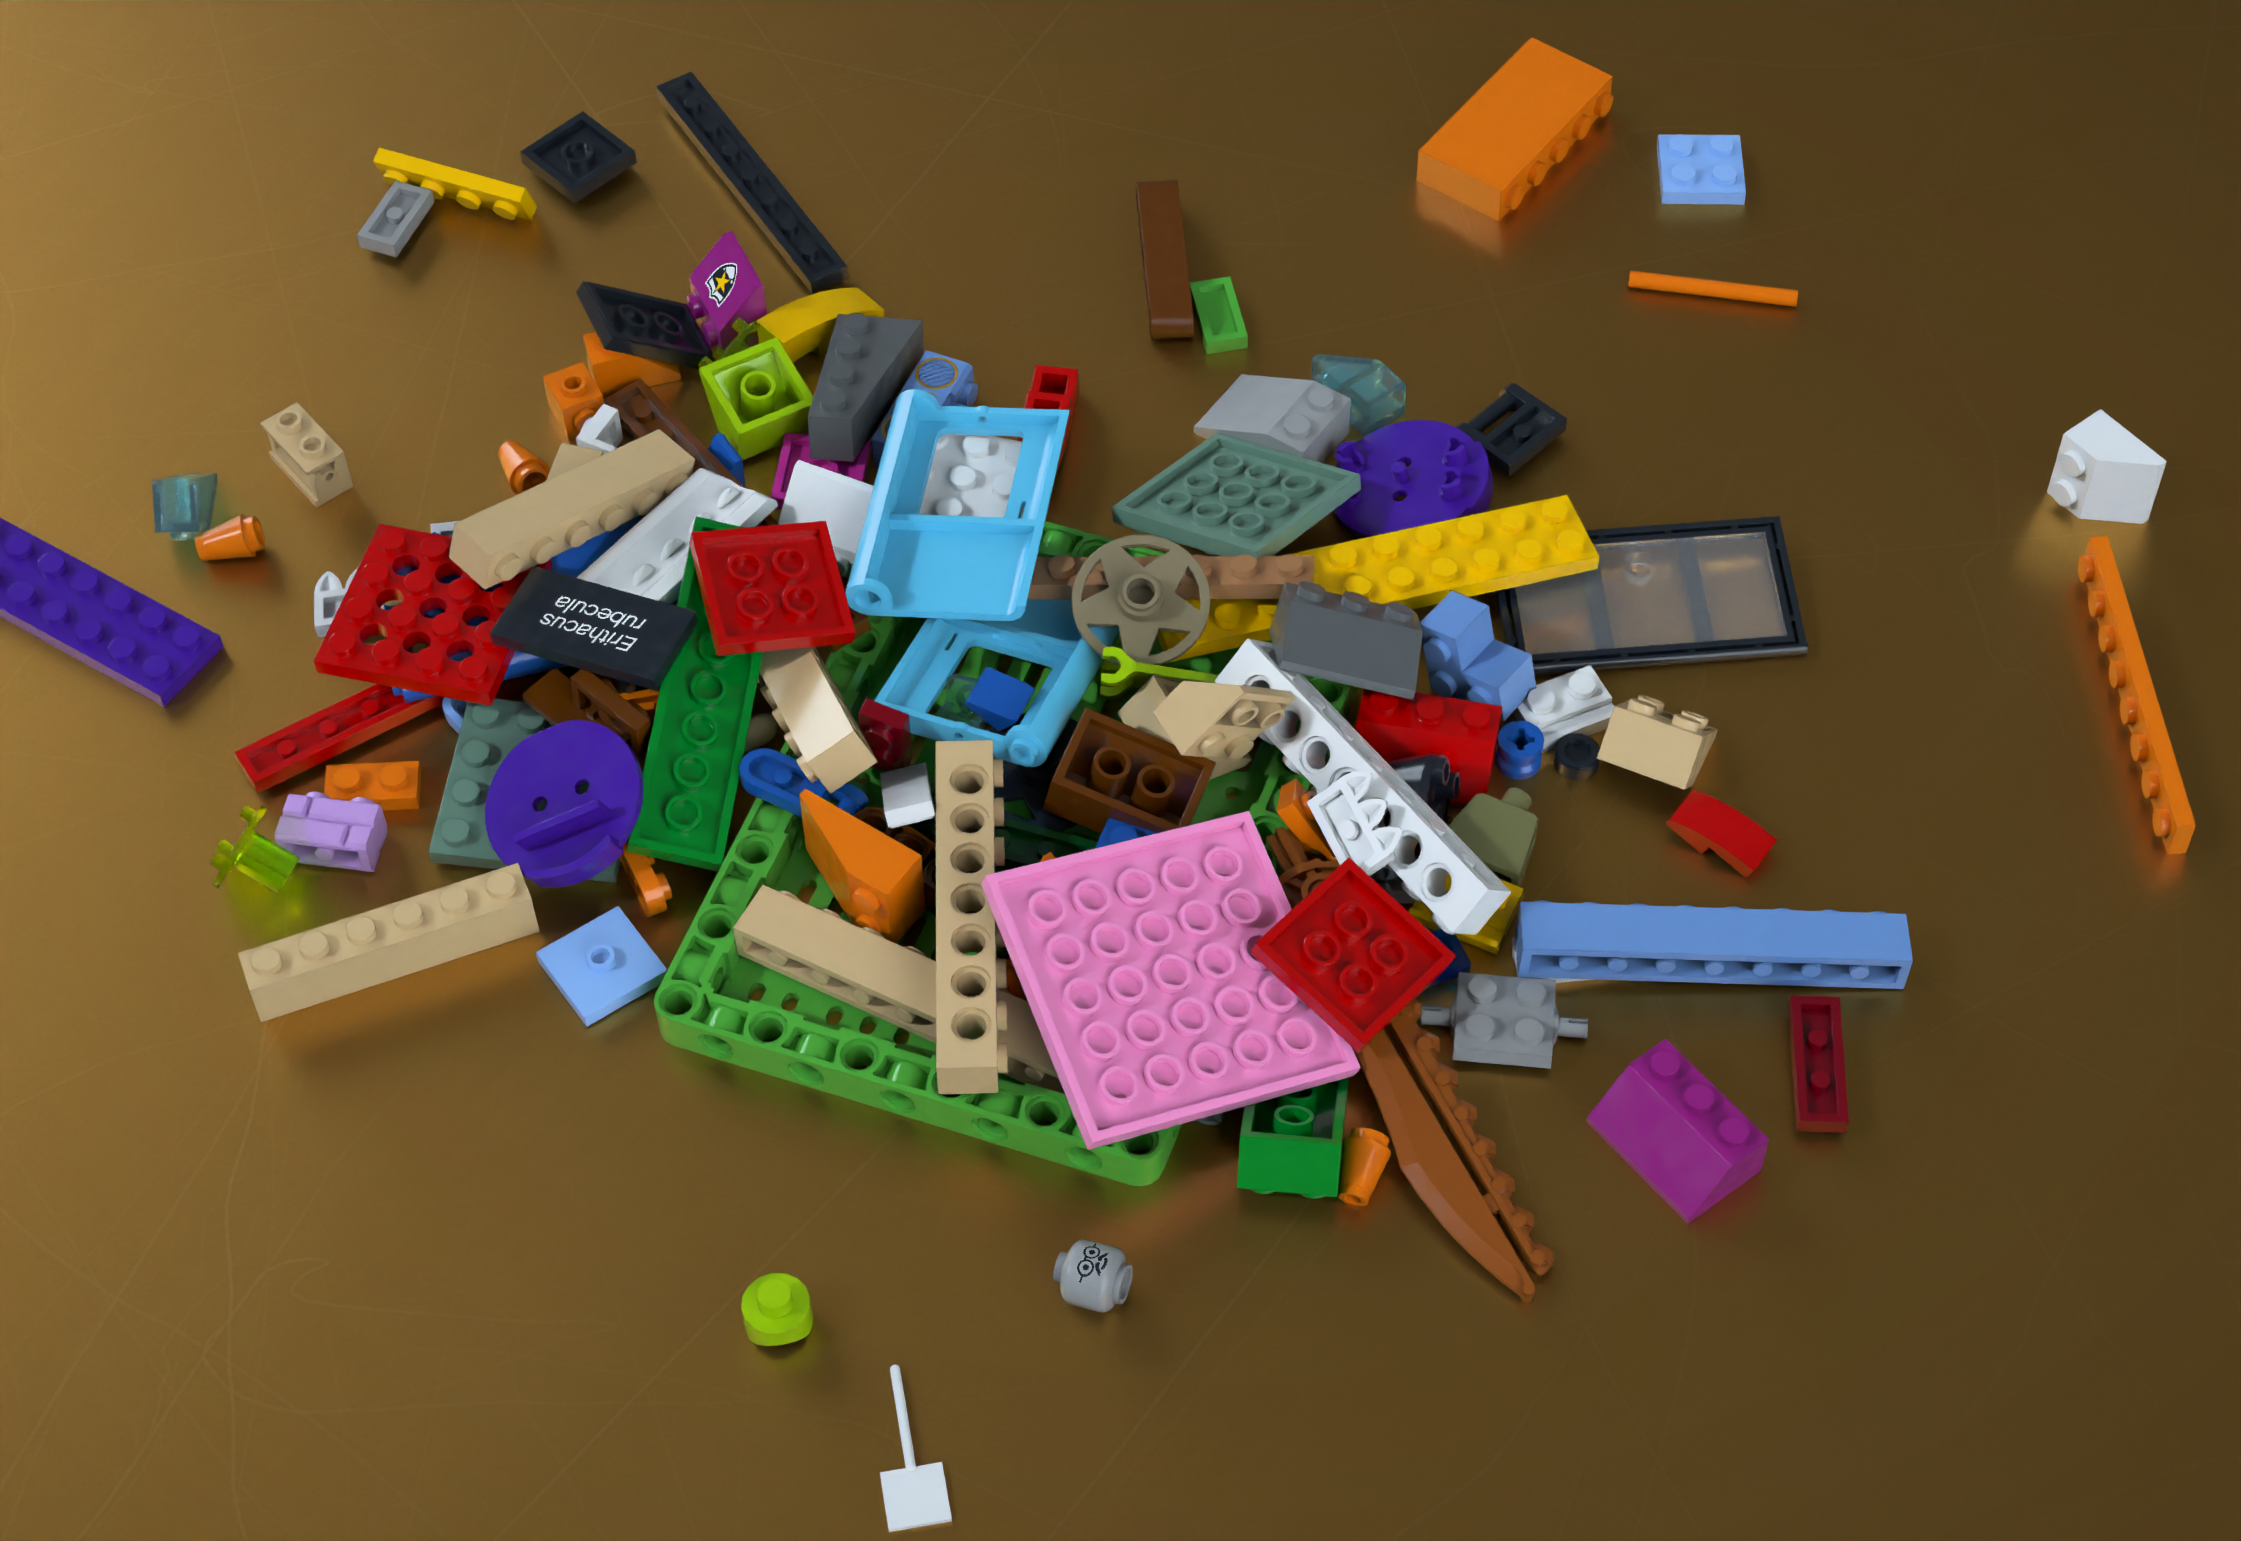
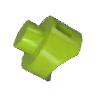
[741,1273,813,1346]

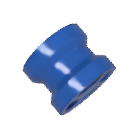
[1495,721,1544,780]

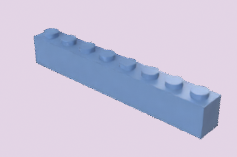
[1515,900,1913,989]

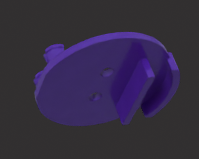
[1333,420,1493,538]
[485,720,644,888]

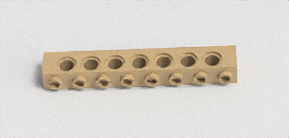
[936,740,1008,1094]

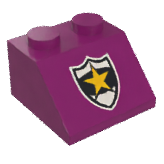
[686,231,767,359]

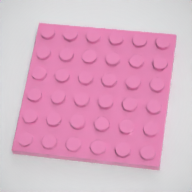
[981,811,1361,1150]

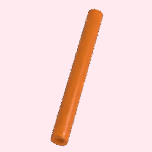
[1628,271,1798,307]

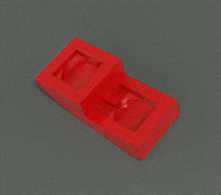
[1666,789,1777,878]

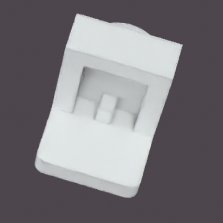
[576,404,623,454]

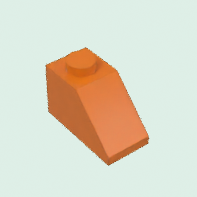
[583,332,681,399]

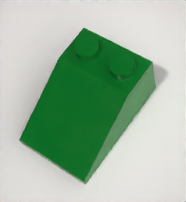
[1237,1077,1349,1199]

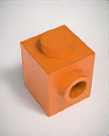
[543,362,604,439]

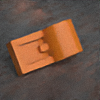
[1276,778,1337,861]

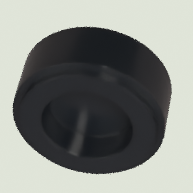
[1553,733,1600,780]

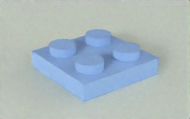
[1657,134,1746,205]

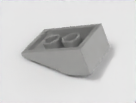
[1194,374,1351,463]

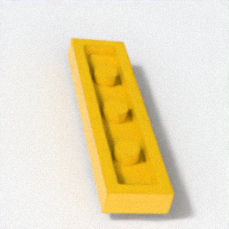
[373,147,537,221]

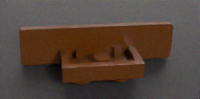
[523,669,651,772]

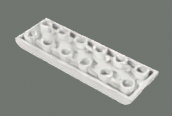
[577,468,778,604]

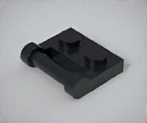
[1456,383,1567,477]

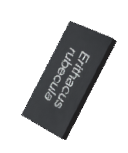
[490,566,699,691]

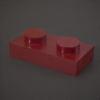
[858,698,912,771]

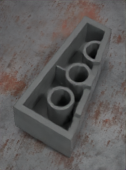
[808,314,924,462]

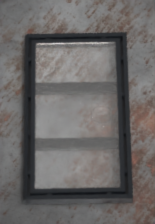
[1495,516,1808,675]

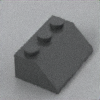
[1269,581,1423,700]

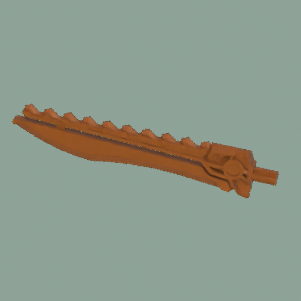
[1266,826,1554,1302]

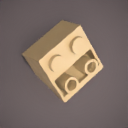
[1152,681,1296,760]
[1597,695,1718,790]

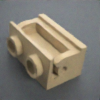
[260,402,353,508]

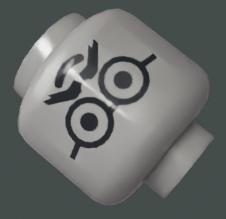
[1053,1239,1133,1312]

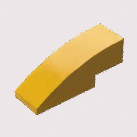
[756,287,885,363]

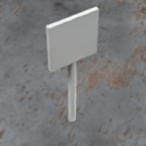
[880,1364,952,1532]

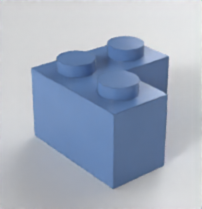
[1420,591,1536,721]

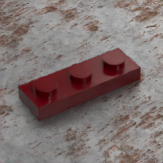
[1788,995,1849,1133]

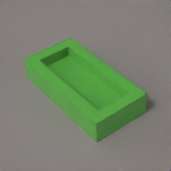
[1190,276,1248,354]

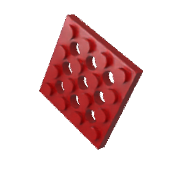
[313,524,552,706]

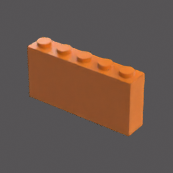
[1416,37,1614,221]

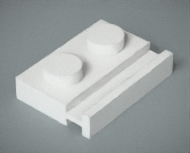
[1512,665,1614,753]

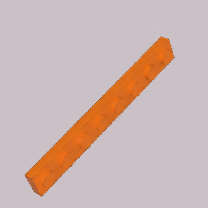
[2078,536,2196,855]

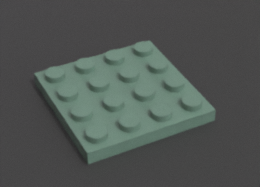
[1112,433,1361,559]
[428,699,650,883]

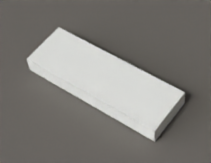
[880,762,935,829]

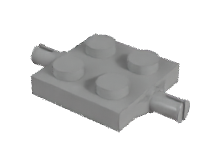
[1421,972,1588,1069]

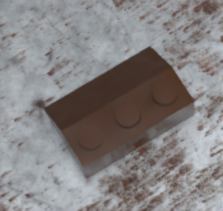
[1043,707,1216,834]

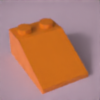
[799,789,926,944]

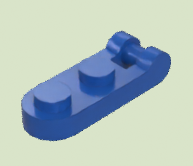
[740,748,869,818]

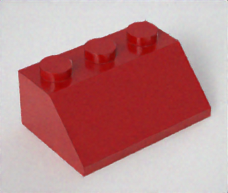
[1355,689,1502,809]

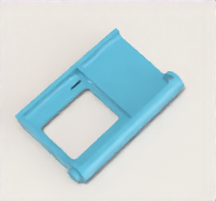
[845,389,1070,621]
[874,599,1119,767]

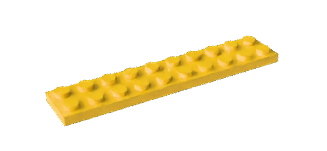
[1157,495,1600,662]

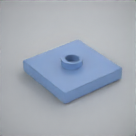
[536,906,667,1027]

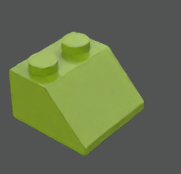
[699,337,813,461]

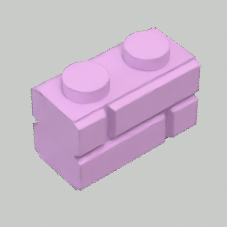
[274,792,387,872]

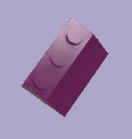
[1586,1039,1769,1224]

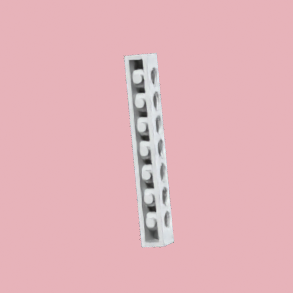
[1215,638,1511,935]

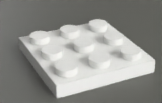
[919,434,1024,518]

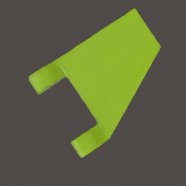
[1100,646,1219,699]

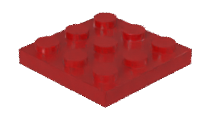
[689,521,856,656]
[1250,858,1456,1053]

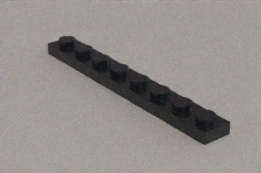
[656,72,849,294]

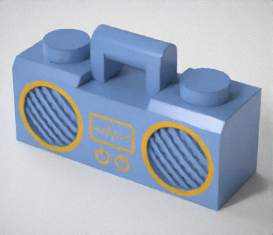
[871,350,978,469]

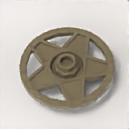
[1072,535,1210,666]

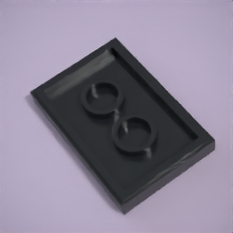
[576,281,717,369]

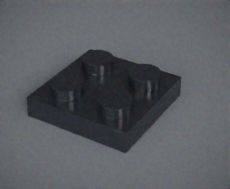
[520,111,637,204]

